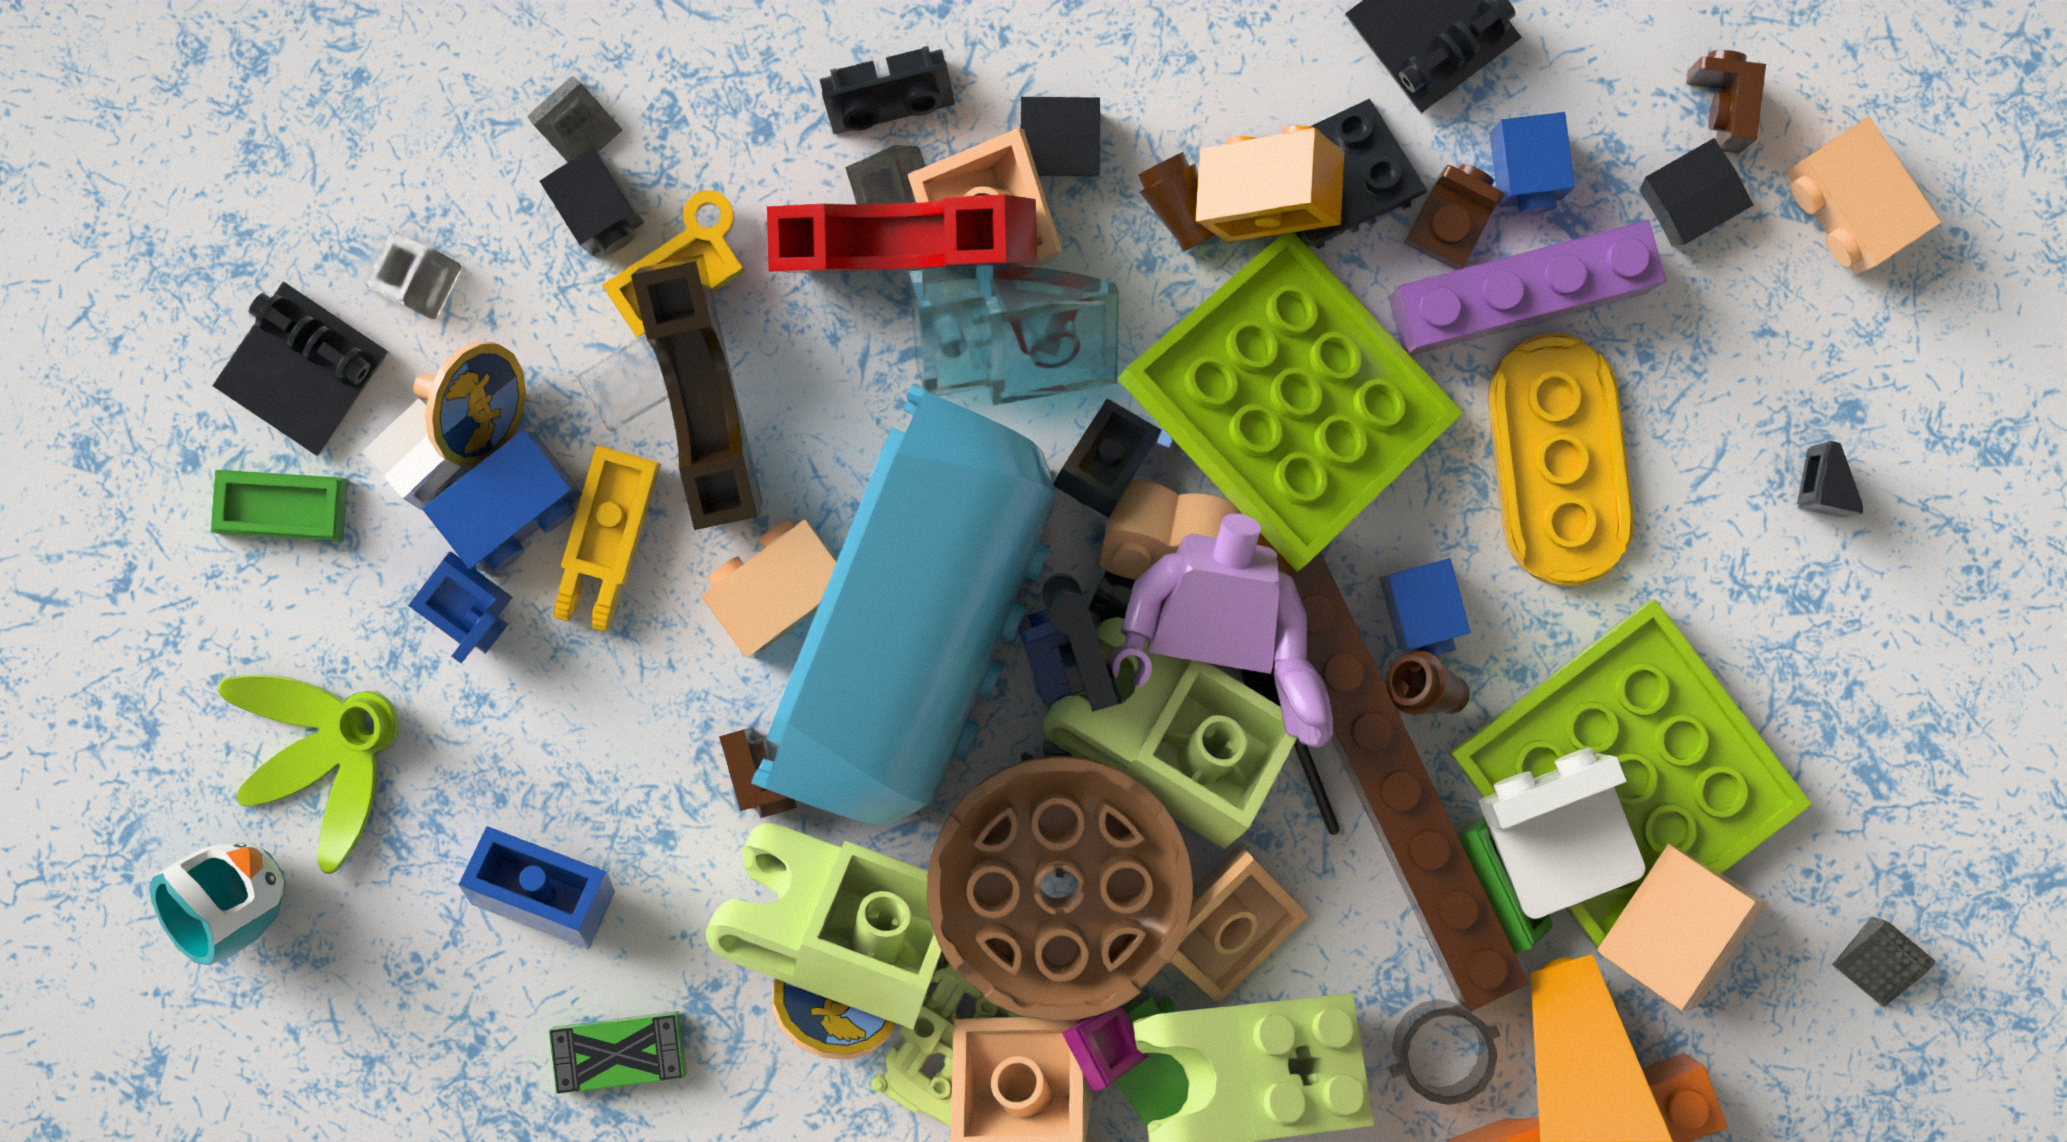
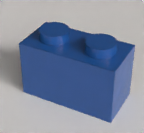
[422,429,582,573]
[458,826,615,950]

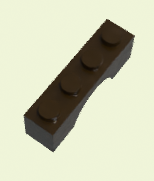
[631,254,763,530]

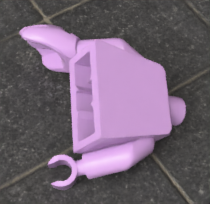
[1106,513,1333,748]

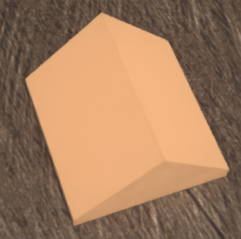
[908,128,1062,296]
[1597,843,1768,1011]
[1171,844,1309,1005]
[950,1017,1093,1142]

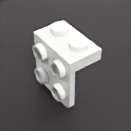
[1478,748,1645,919]

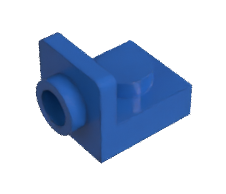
[1019,609,1073,705]

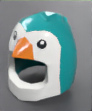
[149,842,286,966]

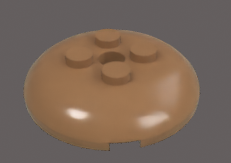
[927,756,1193,1021]

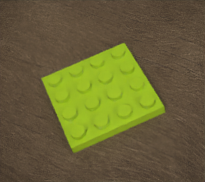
[1117,232,1464,572]
[1448,599,1812,958]

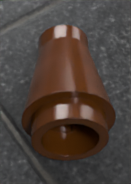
[1138,152,1215,252]
[1386,651,1470,715]

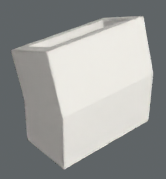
[361,398,466,510]

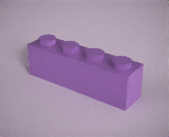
[1388,219,1667,356]

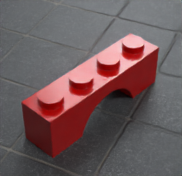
[767,194,1037,274]

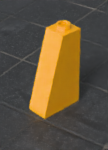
[1530,954,1673,1142]

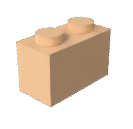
[1785,116,1942,275]
[701,518,838,658]

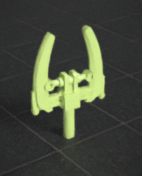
[871,963,1026,1127]

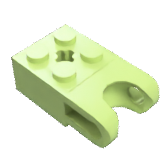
[1043,617,1298,849]
[706,823,942,1029]
[1133,993,1374,1142]

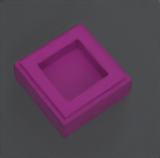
[1062,1005,1149,1092]

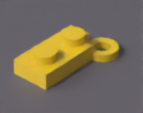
[602,190,746,341]

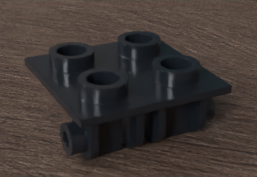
[1345,0,1522,114]
[1295,98,1427,249]
[212,281,389,456]

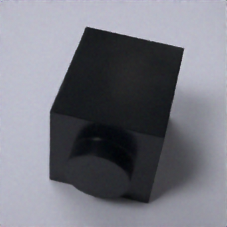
[539,147,645,256]

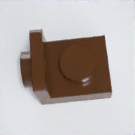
[1686,50,1766,154]
[1404,164,1504,270]
[719,727,797,818]

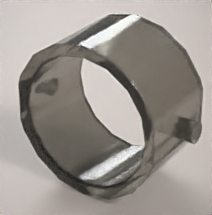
[1388,999,1500,1105]

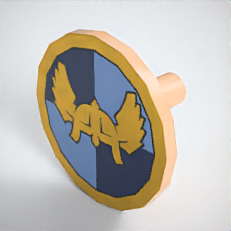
[413,341,526,467]
[772,979,896,1060]

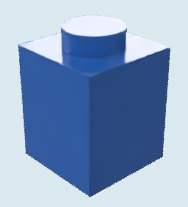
[1489,112,1575,214]
[1379,558,1471,656]

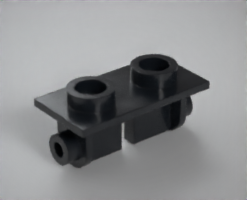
[819,46,955,135]

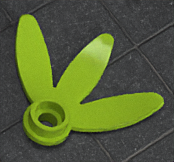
[218,674,399,874]

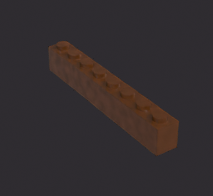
[1257,533,1529,1012]

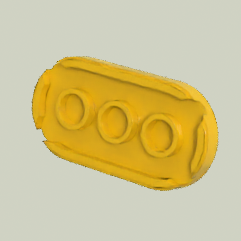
[1487,333,1634,586]

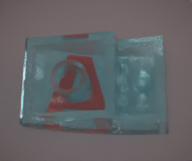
[909,265,1119,406]

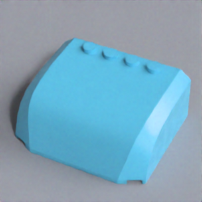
[751,385,1056,825]

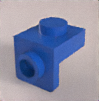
[408,551,513,664]

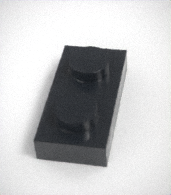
[1053,398,1161,518]

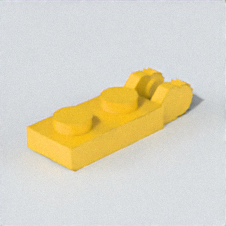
[553,445,661,633]

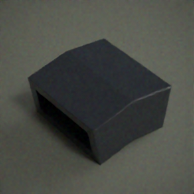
[1020,97,1100,177]
[1639,138,1754,246]

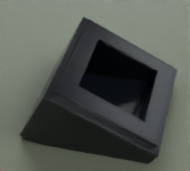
[1797,441,1863,517]

